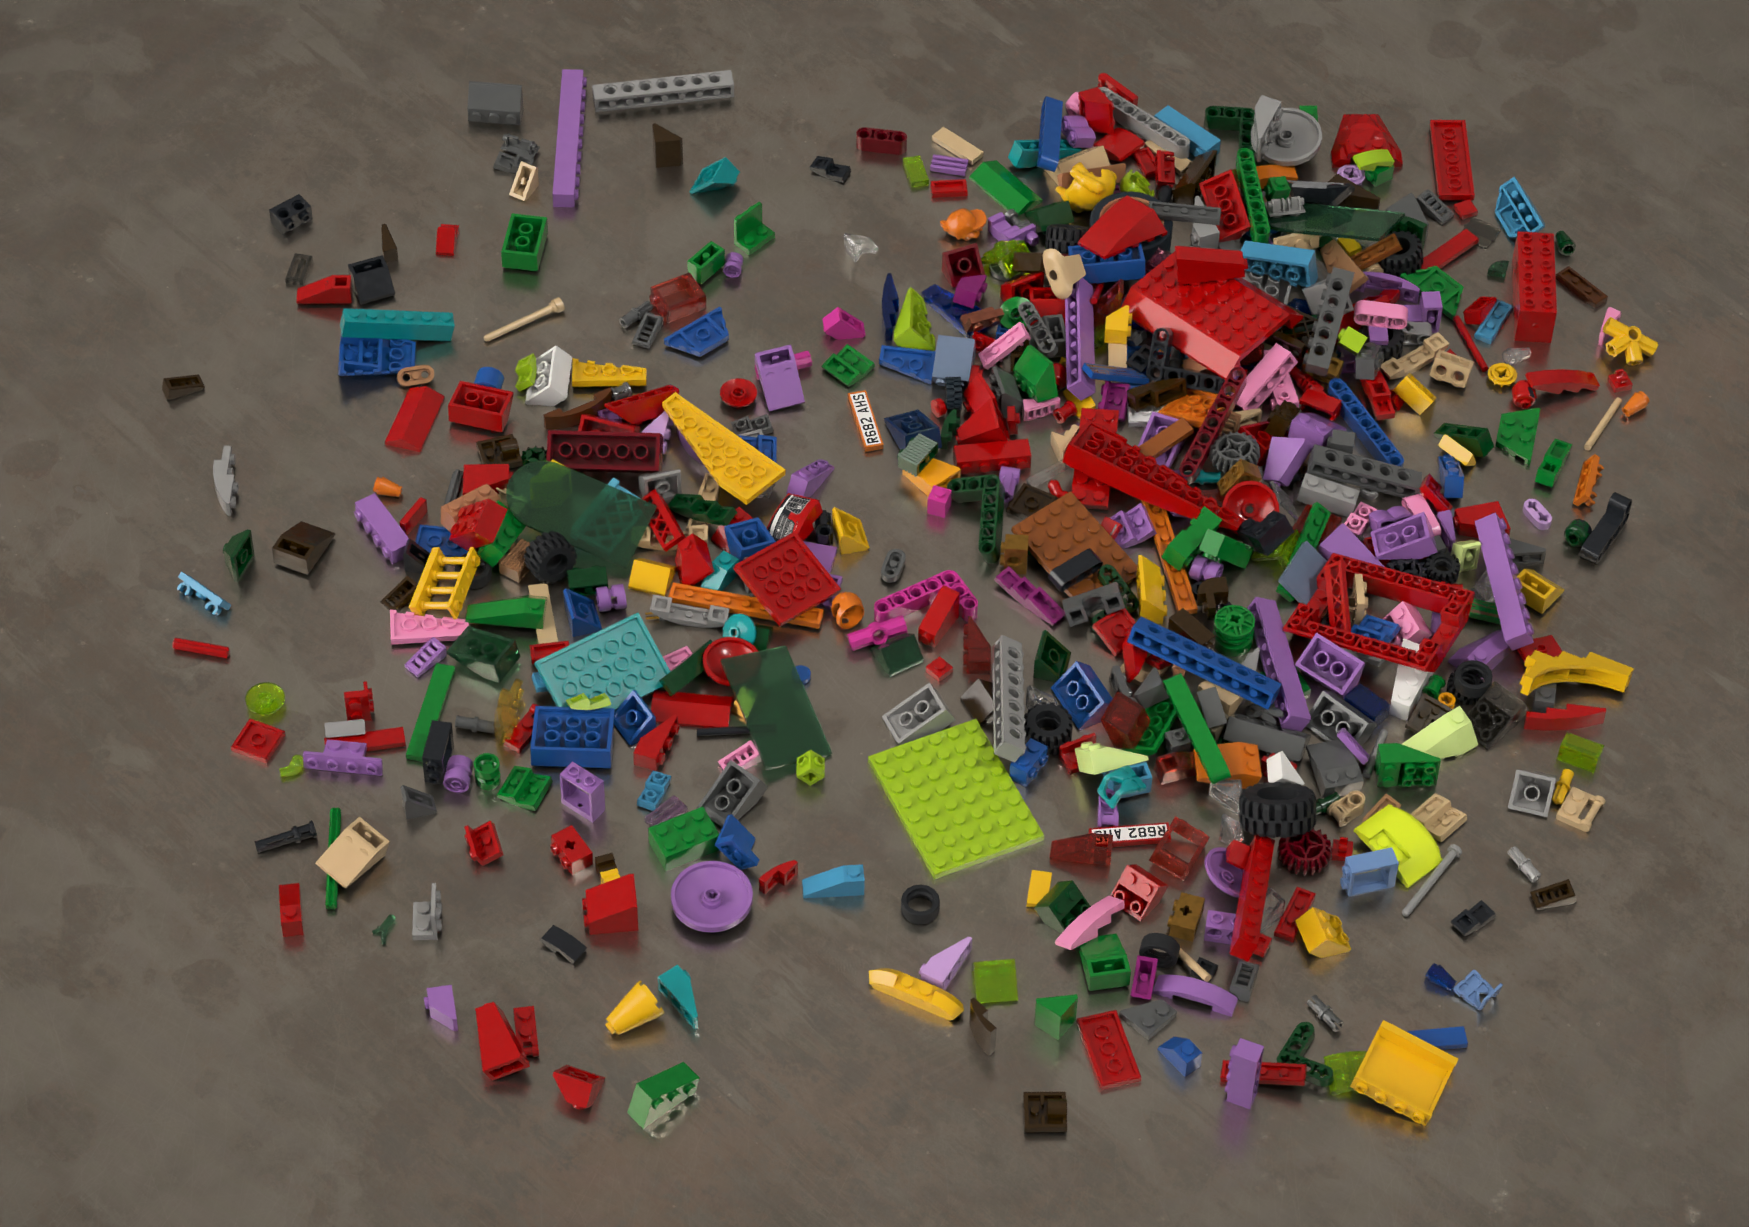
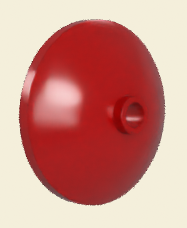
[1222,481,1279,535]
[703,637,762,686]

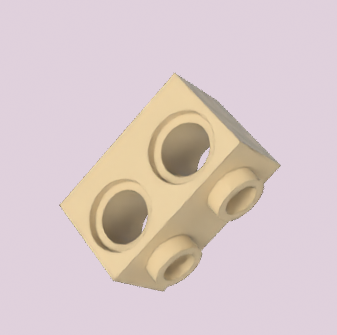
[1430,349,1474,388]

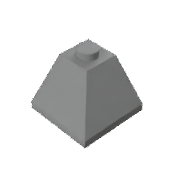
[639,469,682,504]
[1508,769,1557,817]

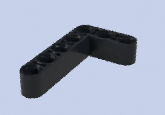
[1147,327,1233,395]

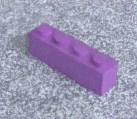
[354,493,409,564]
[1225,1038,1264,1109]

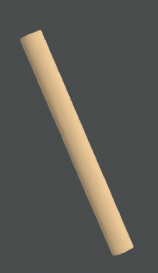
[1584,397,1622,450]

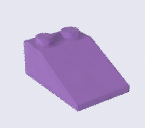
[1138,411,1186,468]
[1287,413,1347,447]
[1371,512,1438,560]

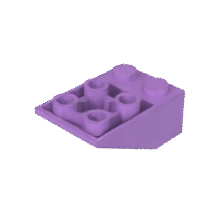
[755,345,805,412]

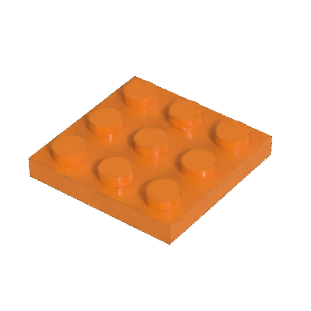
[1158,388,1230,429]

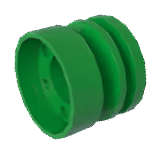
[1213,605,1255,657]

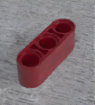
[856,127,907,155]

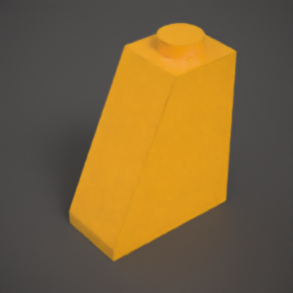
[902,458,961,496]

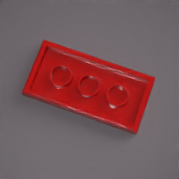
[1076,1010,1142,1090]

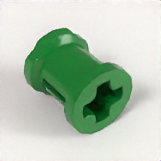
[1422,674,1446,700]

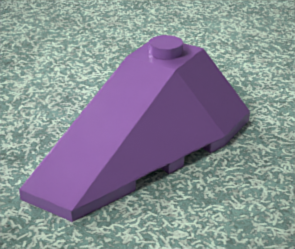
[1448,629,1512,679]

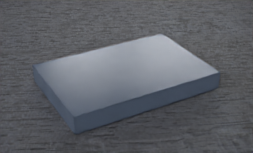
[1278,541,1327,605]

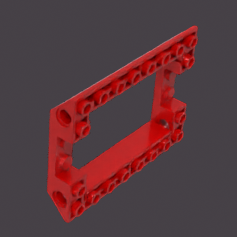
[1283,553,1475,672]

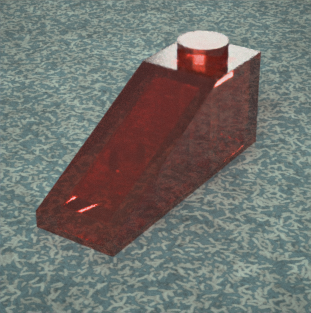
[1093,279,1124,331]

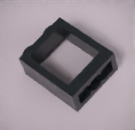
[422,720,454,784]

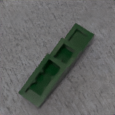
[668,494,737,526]
[659,639,712,696]

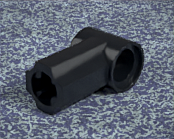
[815,510,833,546]

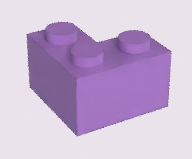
[1404,291,1443,333]

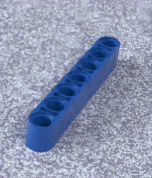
[1037,96,1063,172]
[1327,378,1404,467]

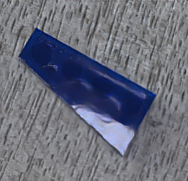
[921,284,985,338]

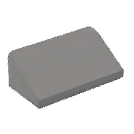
[325,719,366,738]

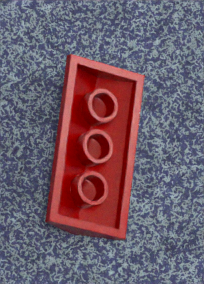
[1199,169,1251,242]
[385,386,445,452]
[651,690,733,728]

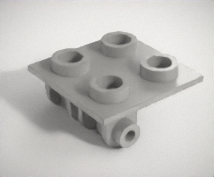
[1264,196,1306,218]

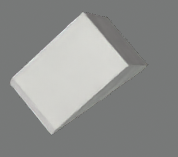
[1266,751,1305,786]

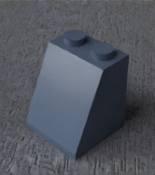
[932,335,976,388]

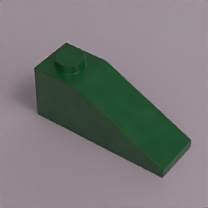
[1434,423,1494,457]

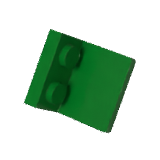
[734,202,775,255]

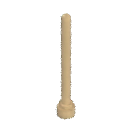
[484,297,565,342]

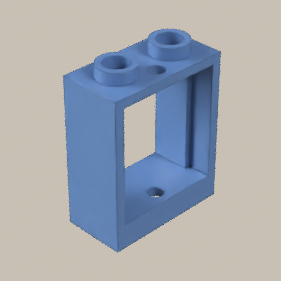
[1340,847,1399,897]

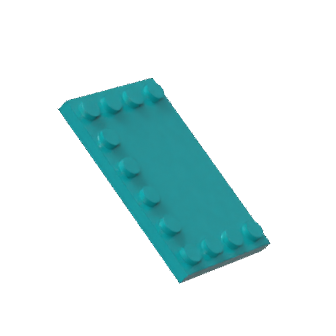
[534,612,670,711]

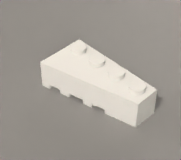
[1389,638,1434,721]

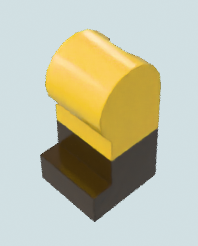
[595,853,620,884]

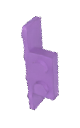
[303,740,383,776]

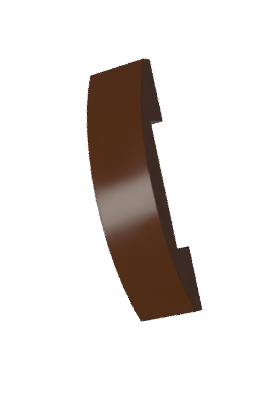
[543,387,612,430]

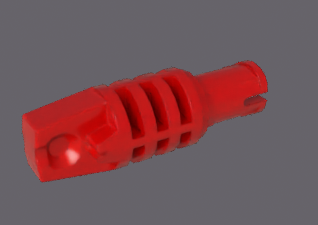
[1289,365,1327,395]

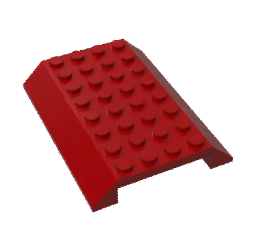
[1121,251,1303,380]

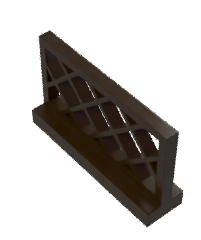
[1264,303,1318,360]

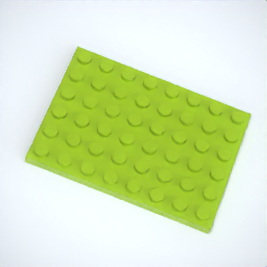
[868,719,1044,880]

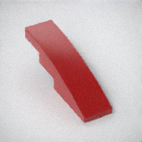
[1525,369,1600,395]
[1524,704,1606,731]

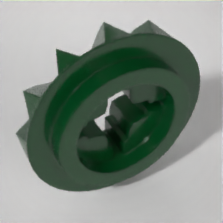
[521,445,547,471]

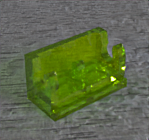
[1557,732,1605,773]

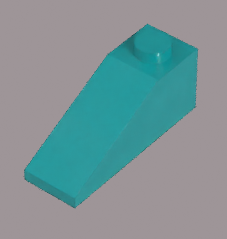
[657,965,698,1030]

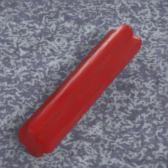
[172,638,230,658]

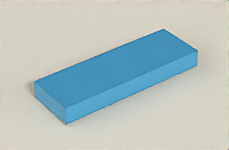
[1474,299,1514,345]

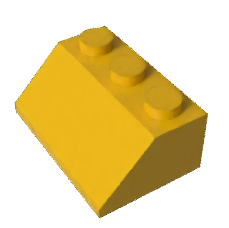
[1136,555,1167,624]

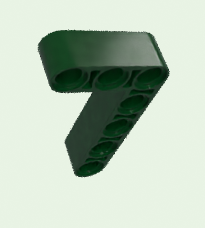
[1204,106,1255,160]
[947,474,1005,564]

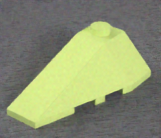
[1402,706,1478,760]

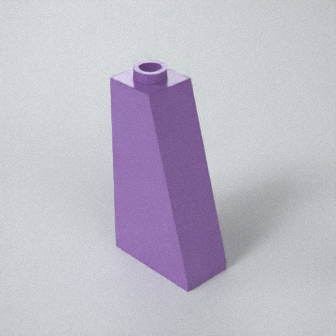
[1318,523,1384,567]

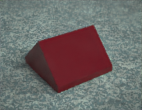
[942,243,985,288]

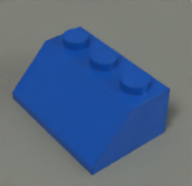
[1051,661,1118,730]

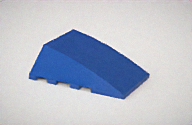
[338,336,416,376]

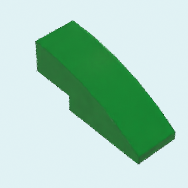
[1535,438,1573,487]

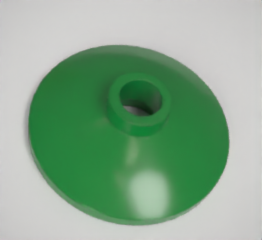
[1000,297,1032,329]

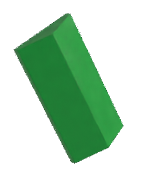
[969,160,1043,217]
[1121,698,1178,756]

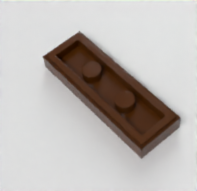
[1556,266,1608,309]

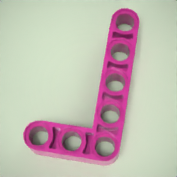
[874,570,978,623]

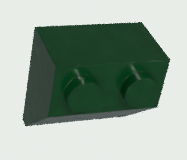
[1024,201,1074,235]

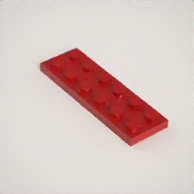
[1429,120,1475,200]
[1071,408,1119,510]

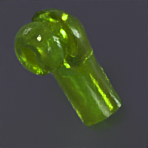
[279,754,304,778]

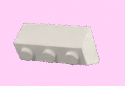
[525,346,572,406]

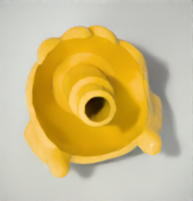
[1055,162,1117,213]

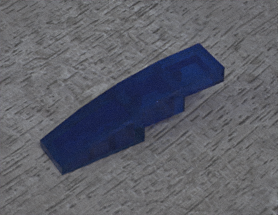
[882,273,899,341]

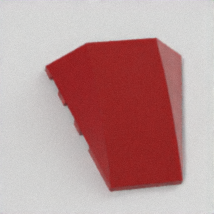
[1078,195,1167,259]

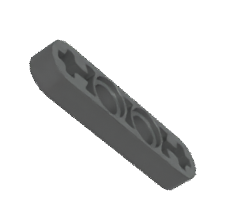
[1018,301,1058,358]

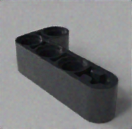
[1579,492,1632,564]

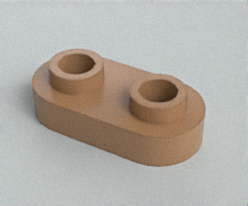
[397,365,434,387]

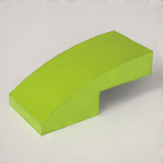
[1353,149,1395,171]
[515,354,537,392]
[566,693,611,710]

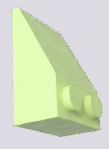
[1075,741,1149,775]

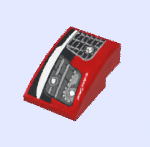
[767,493,823,542]

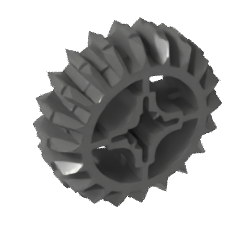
[1209,430,1260,474]

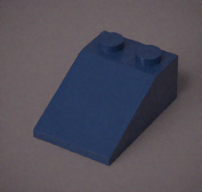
[884,409,942,450]

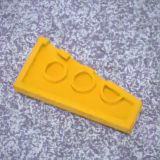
[572,358,647,387]

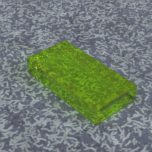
[903,155,929,187]

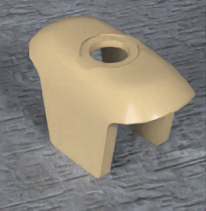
[1042,249,1086,299]

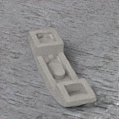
[650,594,730,628]

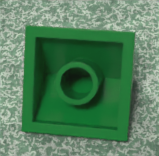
[1034,994,1078,1040]

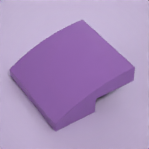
[1110,503,1157,549]

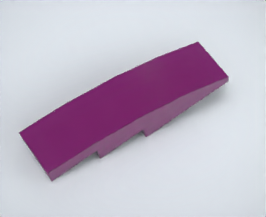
[994,566,1066,626]

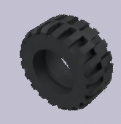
[1239,782,1316,838]

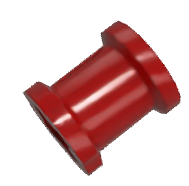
[1053,400,1078,424]

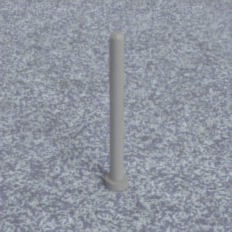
[1402,844,1462,916]

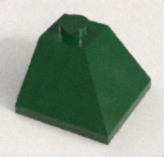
[223,529,255,583]

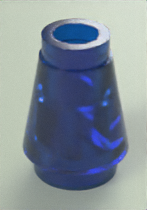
[1425,963,1457,991]

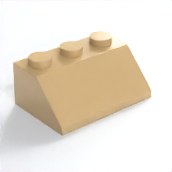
[1044,146,1110,186]

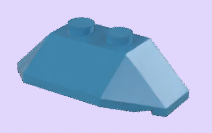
[1495,176,1545,238]

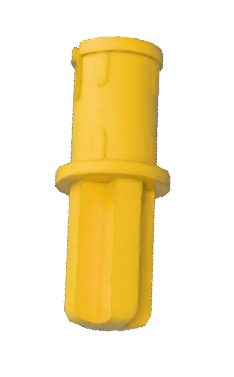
[1552,769,1574,805]

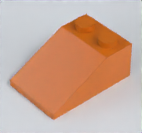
[1193,742,1262,789]

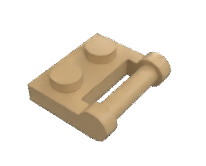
[1556,787,1606,832]

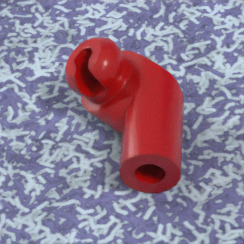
[1048,480,1069,499]

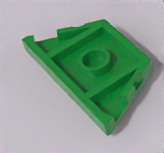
[1400,266,1464,320]
[1495,408,1541,465]

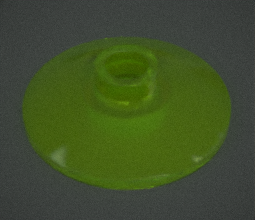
[245,682,285,715]

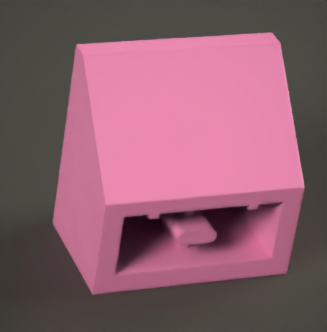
[1383,601,1432,647]

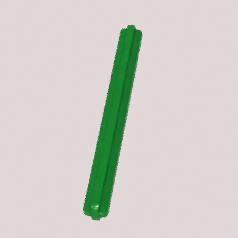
[325,807,341,910]

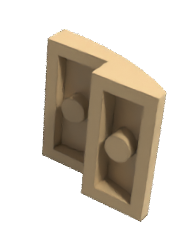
[1411,793,1467,842]

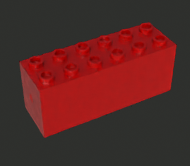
[1512,231,1557,343]

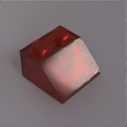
[1100,692,1151,749]

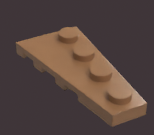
[1320,239,1369,294]

